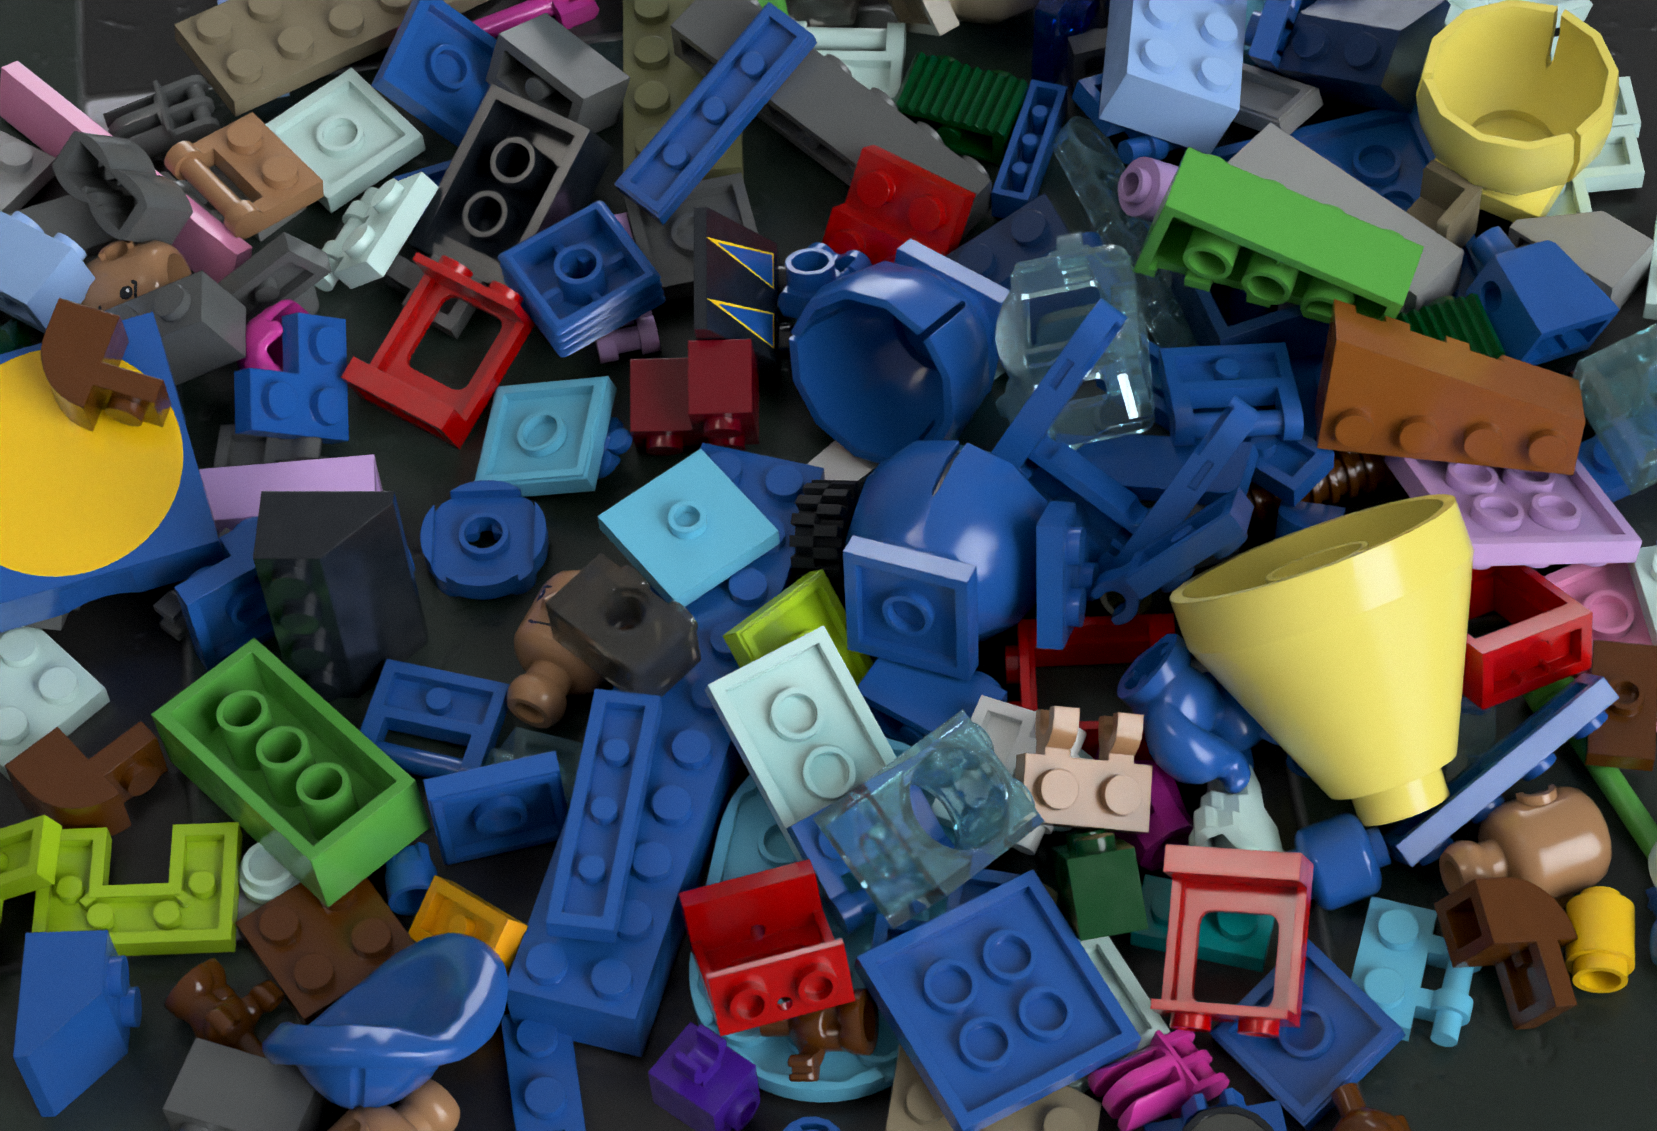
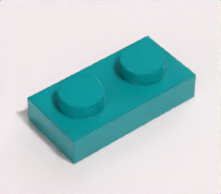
[1130,874,1275,972]

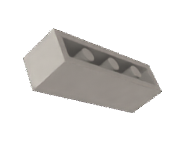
[1227,122,1464,314]

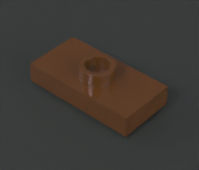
[1585,640,1657,771]

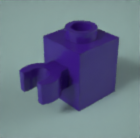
[648,1022,761,1131]

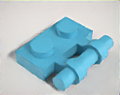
[1351,896,1482,1047]

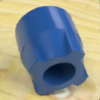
[385,842,438,916]

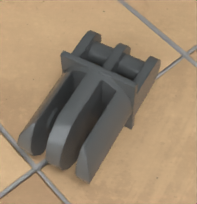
[103,75,221,158]

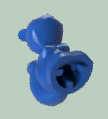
[1117,634,1280,794]

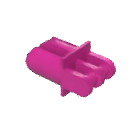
[1088,1030,1230,1131]

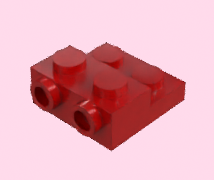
[822,144,976,265]

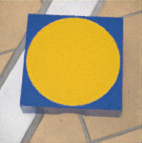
[0,312,225,633]

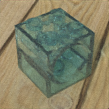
[813,709,1045,929]

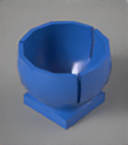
[789,238,1014,464]
[843,440,1048,681]

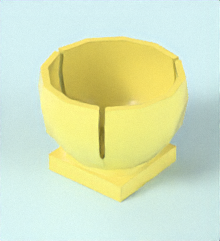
[1416,0,1619,223]

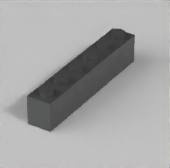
[670,0,991,240]

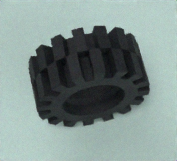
[789,479,865,596]

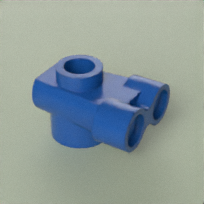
[778,242,872,319]

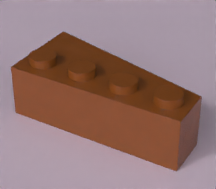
[1315,299,1585,475]

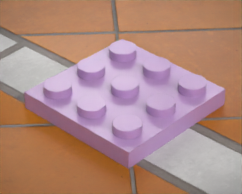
[1384,456,1642,570]

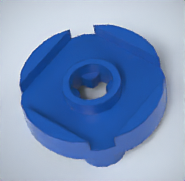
[420,480,549,600]

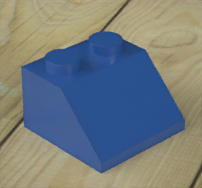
[13,930,142,1117]

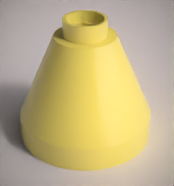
[1170,494,1474,826]

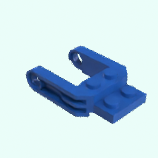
[991,298,1262,576]

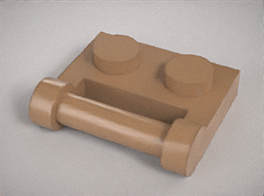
[164,112,324,240]

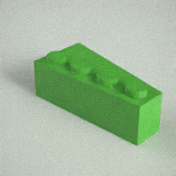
[1133,147,1424,324]

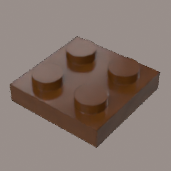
[235,878,415,1025]

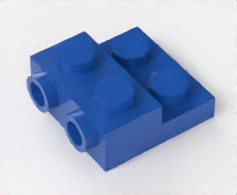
[174,517,276,671]

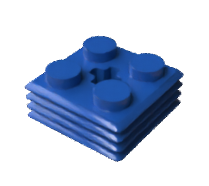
[498,200,665,357]

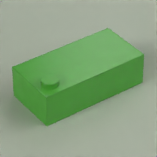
[151,638,431,907]

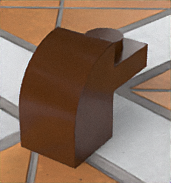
[41,298,172,432]
[4,721,168,836]
[1434,877,1578,1030]

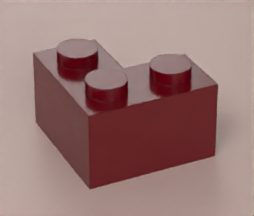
[630,339,760,456]

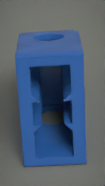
[1466,226,1620,365]

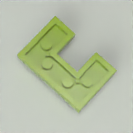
[32,822,243,956]

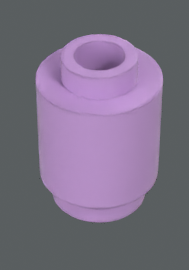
[1118,157,1179,222]

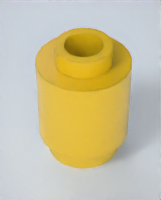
[1565,886,1635,993]

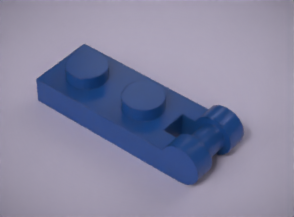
[501,1014,586,1131]

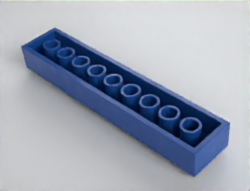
[507,443,825,1057]

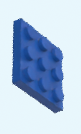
[854,869,1142,1131]

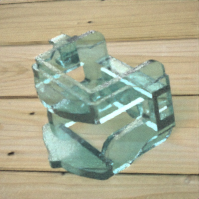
[995,232,1155,450]

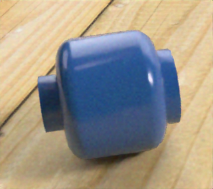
[1286,812,1391,911]

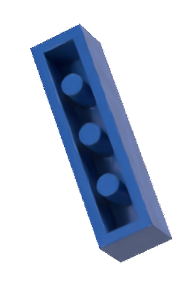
[991,79,1068,218]

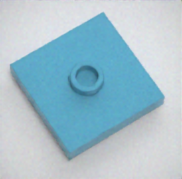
[474,376,617,497]
[597,449,780,612]

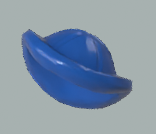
[262,932,508,1109]

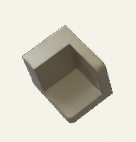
[1406,160,1483,249]

